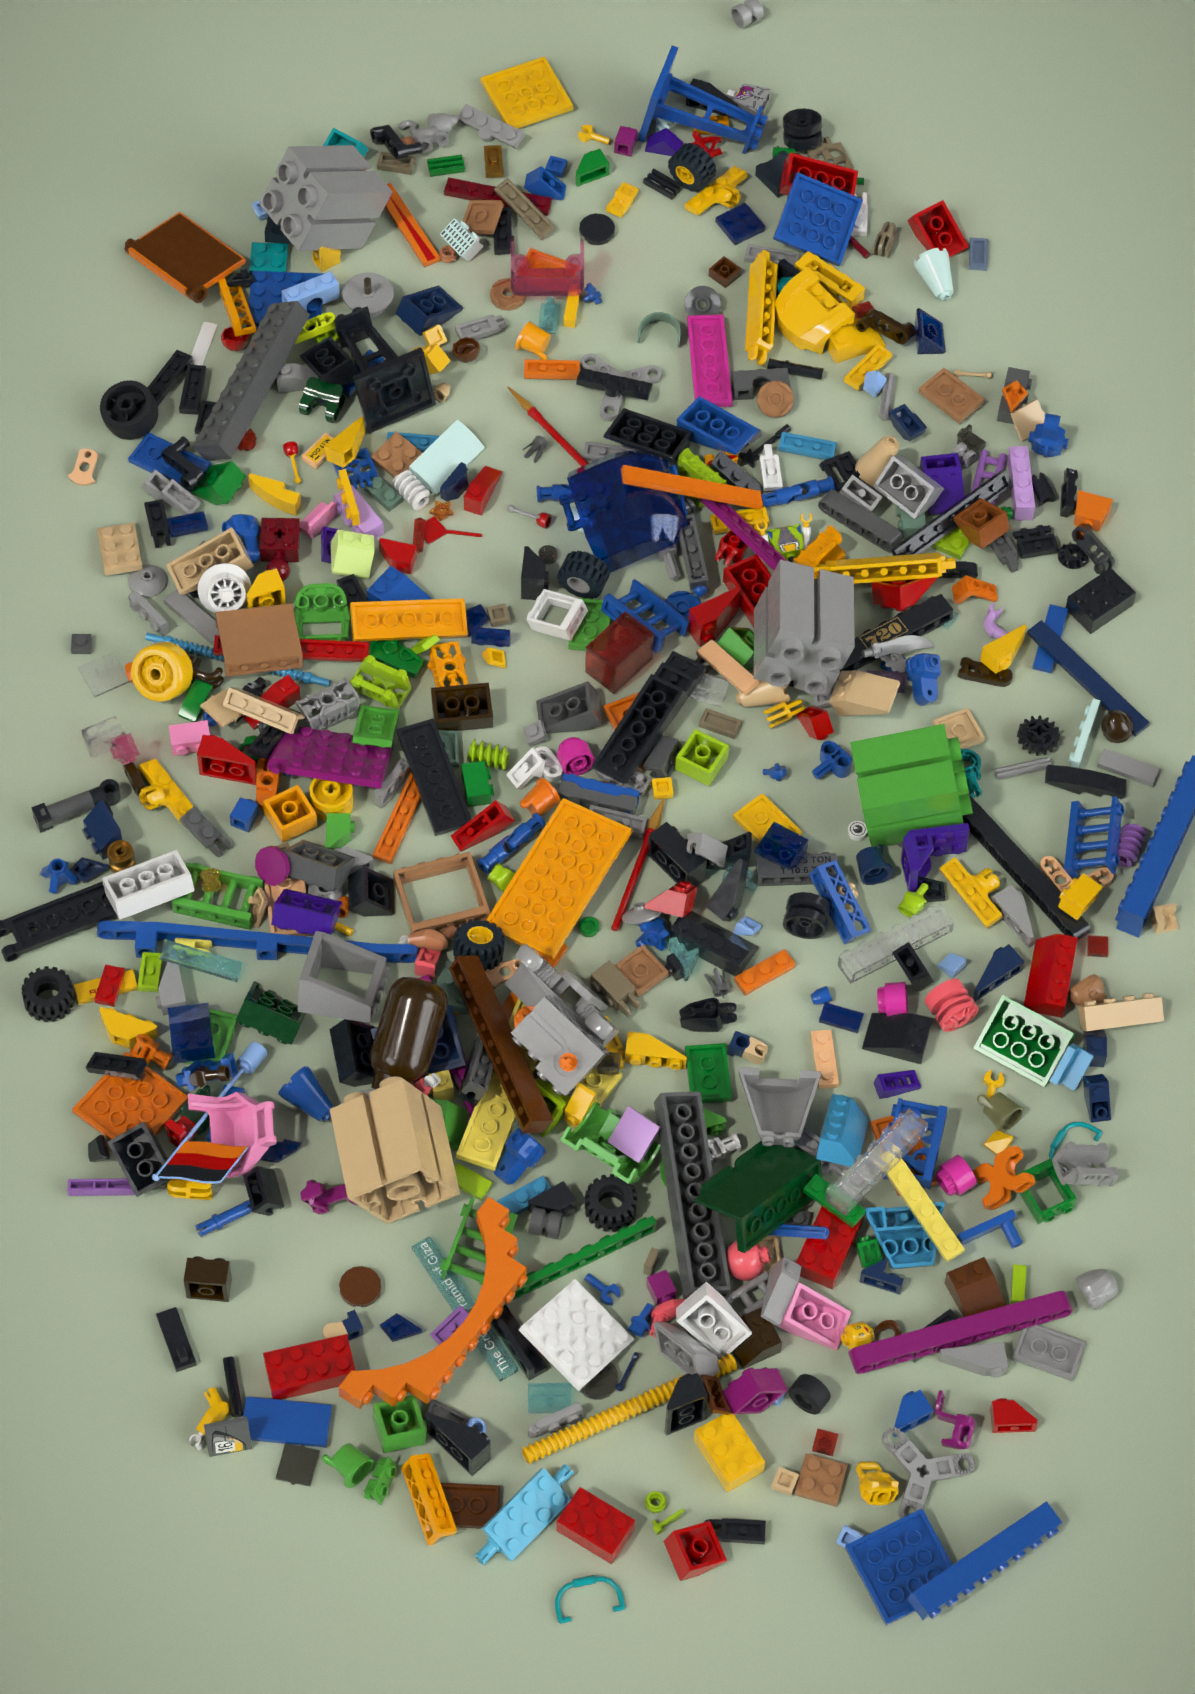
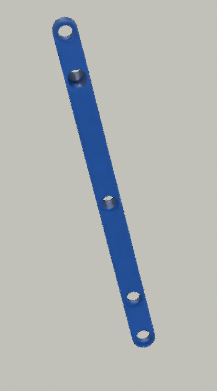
[97,921,419,963]

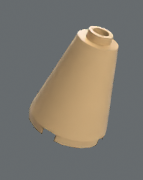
[855,436,899,486]
[735,680,791,707]

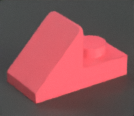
[415,947,442,979]

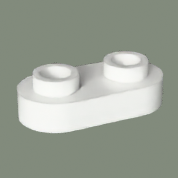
[535,747,563,781]

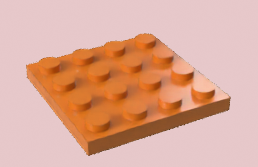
[72,1052,188,1140]

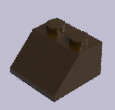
[733,1307,782,1369]

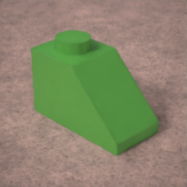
[325,813,355,850]

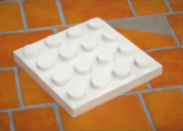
[519,1279,635,1391]

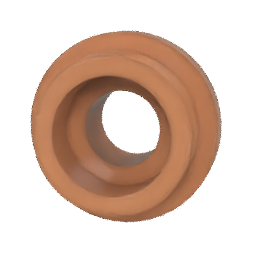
[439,245,457,263]

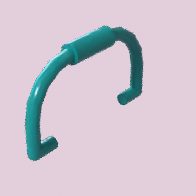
[1049,1121,1103,1159]
[555,1575,626,1624]

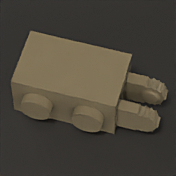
[590,960,642,1017]

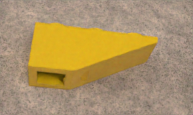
[324,416,366,468]
[625,1032,687,1070]

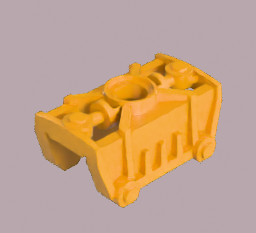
[793,525,846,576]
[427,641,469,687]

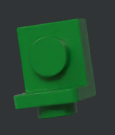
[853,1235,882,1268]

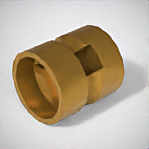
[107,840,135,873]

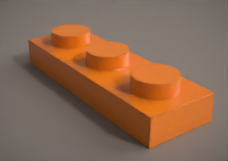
[524,359,580,380]
[734,949,796,996]

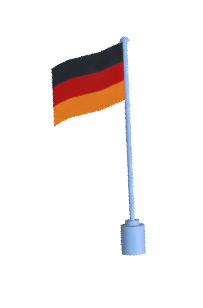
[152,1042,267,1184]

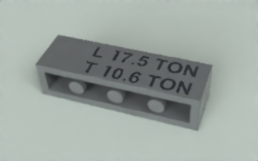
[756,852,837,886]

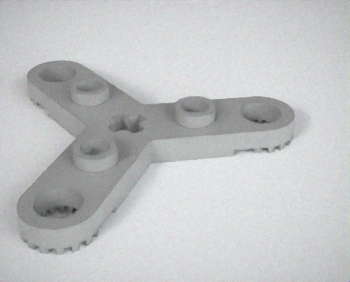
[581,354,662,422]
[882,1427,975,1519]

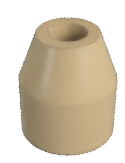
[433,382,450,402]

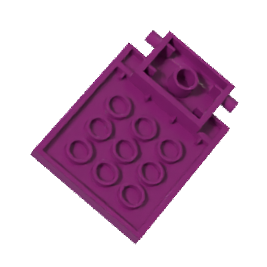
[267,727,394,789]

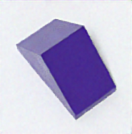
[645,127,683,156]

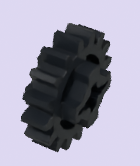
[1017,715,1060,756]

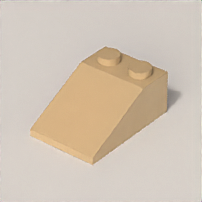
[829,670,900,716]

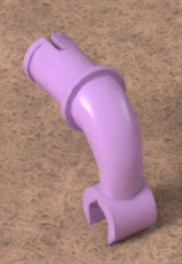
[984,603,1009,639]

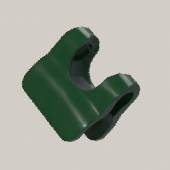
[299,377,345,423]

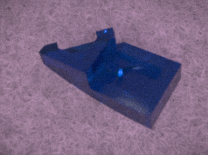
[259,1139,301,1163]

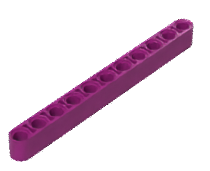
[848,1291,1073,1374]

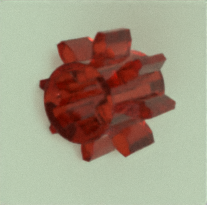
[238,428,257,451]

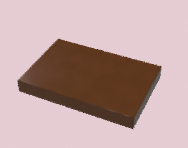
[441,1483,500,1529]

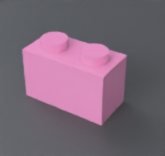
[169,720,210,756]

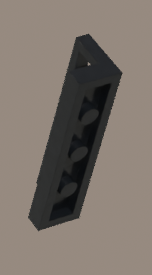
[491,1304,547,1381]

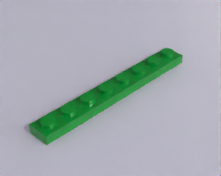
[512,1216,657,1301]

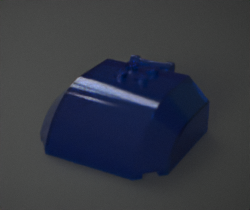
[558,451,688,573]

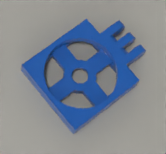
[332,447,378,490]

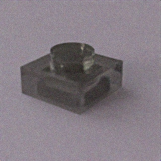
[597,1052,621,1074]

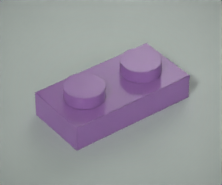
[430,1305,469,1345]

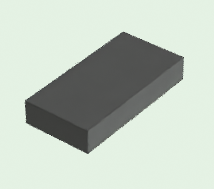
[422,1399,470,1425]

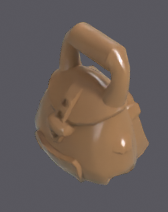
[1068,974,1106,1006]

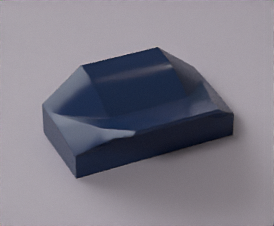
[889,404,927,441]
[440,462,469,501]

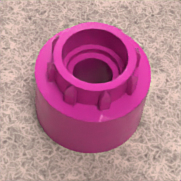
[556,737,595,776]
[877,982,908,1016]
[935,1154,977,1196]

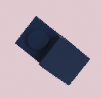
[859,1258,904,1295]

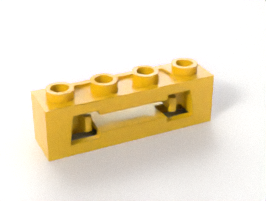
[794,251,865,310]

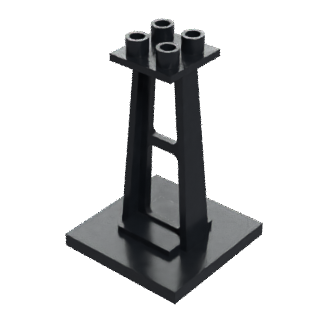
[333,306,436,433]

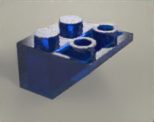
[754,822,809,871]

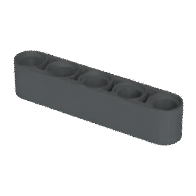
[818,490,904,553]

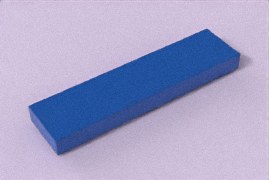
[1032,604,1068,673]

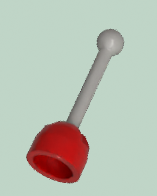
[508,505,552,529]

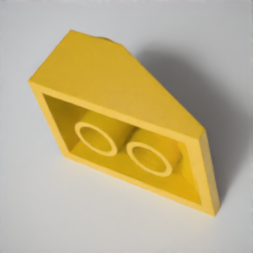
[825,318,886,364]

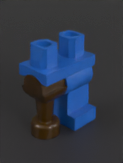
[176,1053,238,1091]

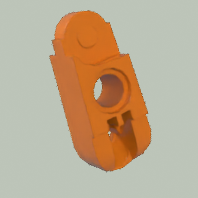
[256,757,282,810]

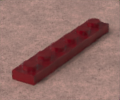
[444,177,552,216]

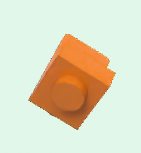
[952,576,998,604]

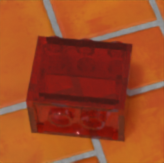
[585,611,654,694]

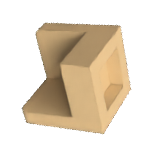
[1150,903,1178,934]

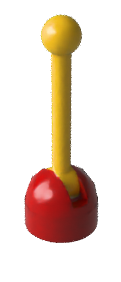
[283,441,301,484]

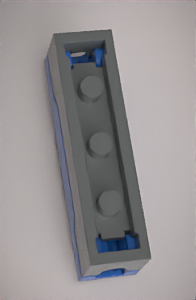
[557,773,640,815]

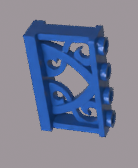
[878,1098,947,1189]

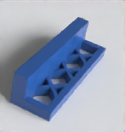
[809,860,871,945]

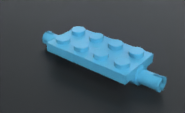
[474,1464,574,1565]

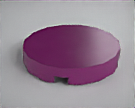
[255,845,290,886]

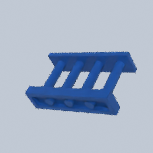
[601,579,690,653]
[1064,796,1124,879]

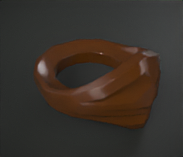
[874,1320,902,1342]

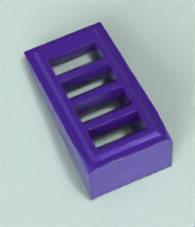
[874,1070,921,1099]

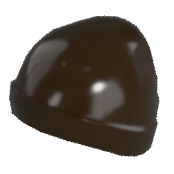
[1101,710,1133,743]

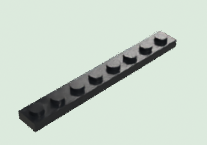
[891,470,1013,556]

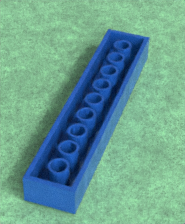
[1115,755,1195,938]

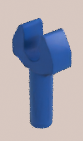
[584,1273,621,1306]

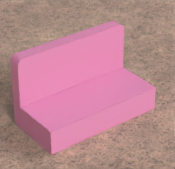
[300,501,337,539]

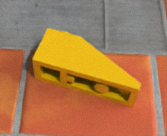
[980,624,1027,674]

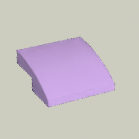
[607,1106,662,1163]

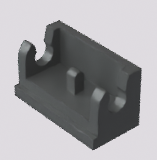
[643,736,682,778]

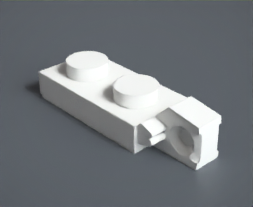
[759,444,783,491]

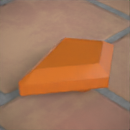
[1002,380,1028,412]

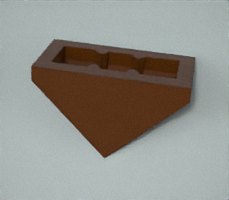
[700,1375,731,1415]

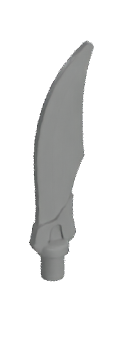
[861,635,934,658]

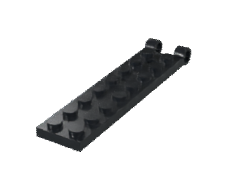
[0,881,118,962]

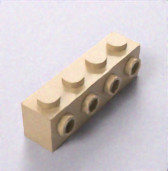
[1078,993,1164,1031]

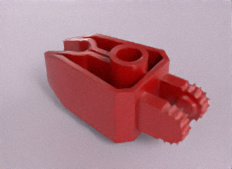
[715,530,748,566]

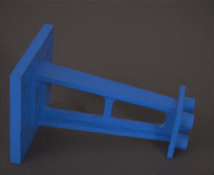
[637,45,768,154]

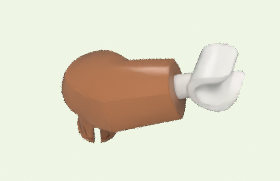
[398,925,457,951]

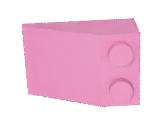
[778,1282,851,1350]

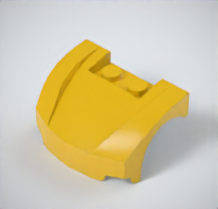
[775,267,855,355]

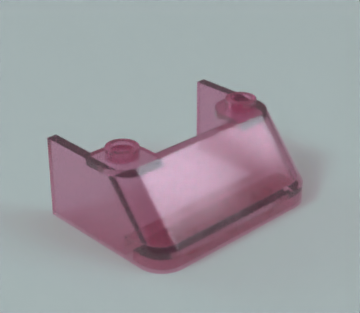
[511,236,584,296]

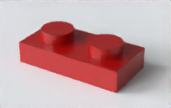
[94,964,125,1007]

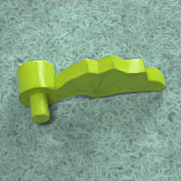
[652,1508,684,1535]

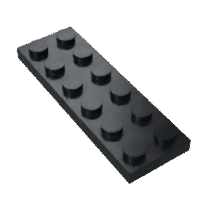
[396,718,471,836]

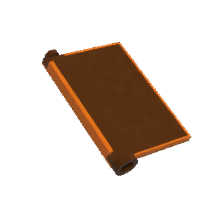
[124,212,246,303]

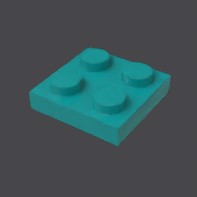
[249,242,288,273]

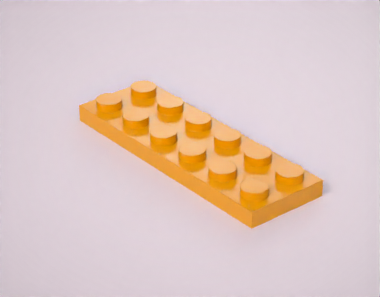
[350,598,468,641]

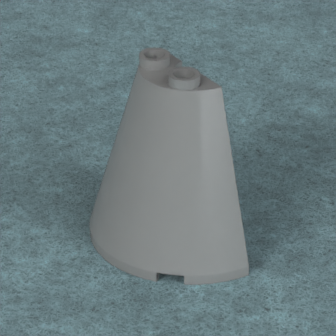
[738,1067,821,1147]

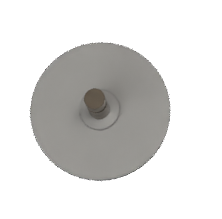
[342,273,394,319]

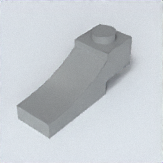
[141,469,202,518]

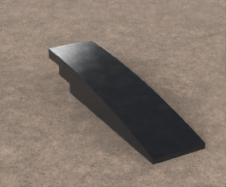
[591,651,707,785]

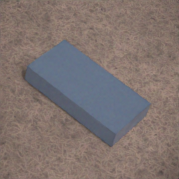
[969,238,988,271]

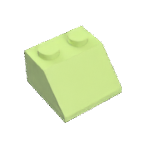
[331,529,375,579]

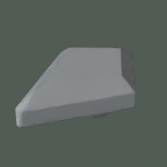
[616,771,652,795]

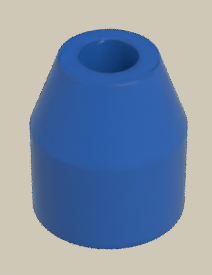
[810,986,832,1004]

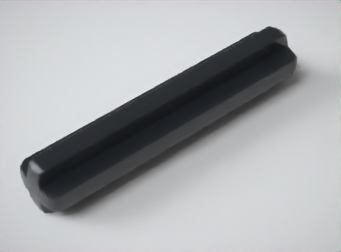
[223,1356,243,1418]

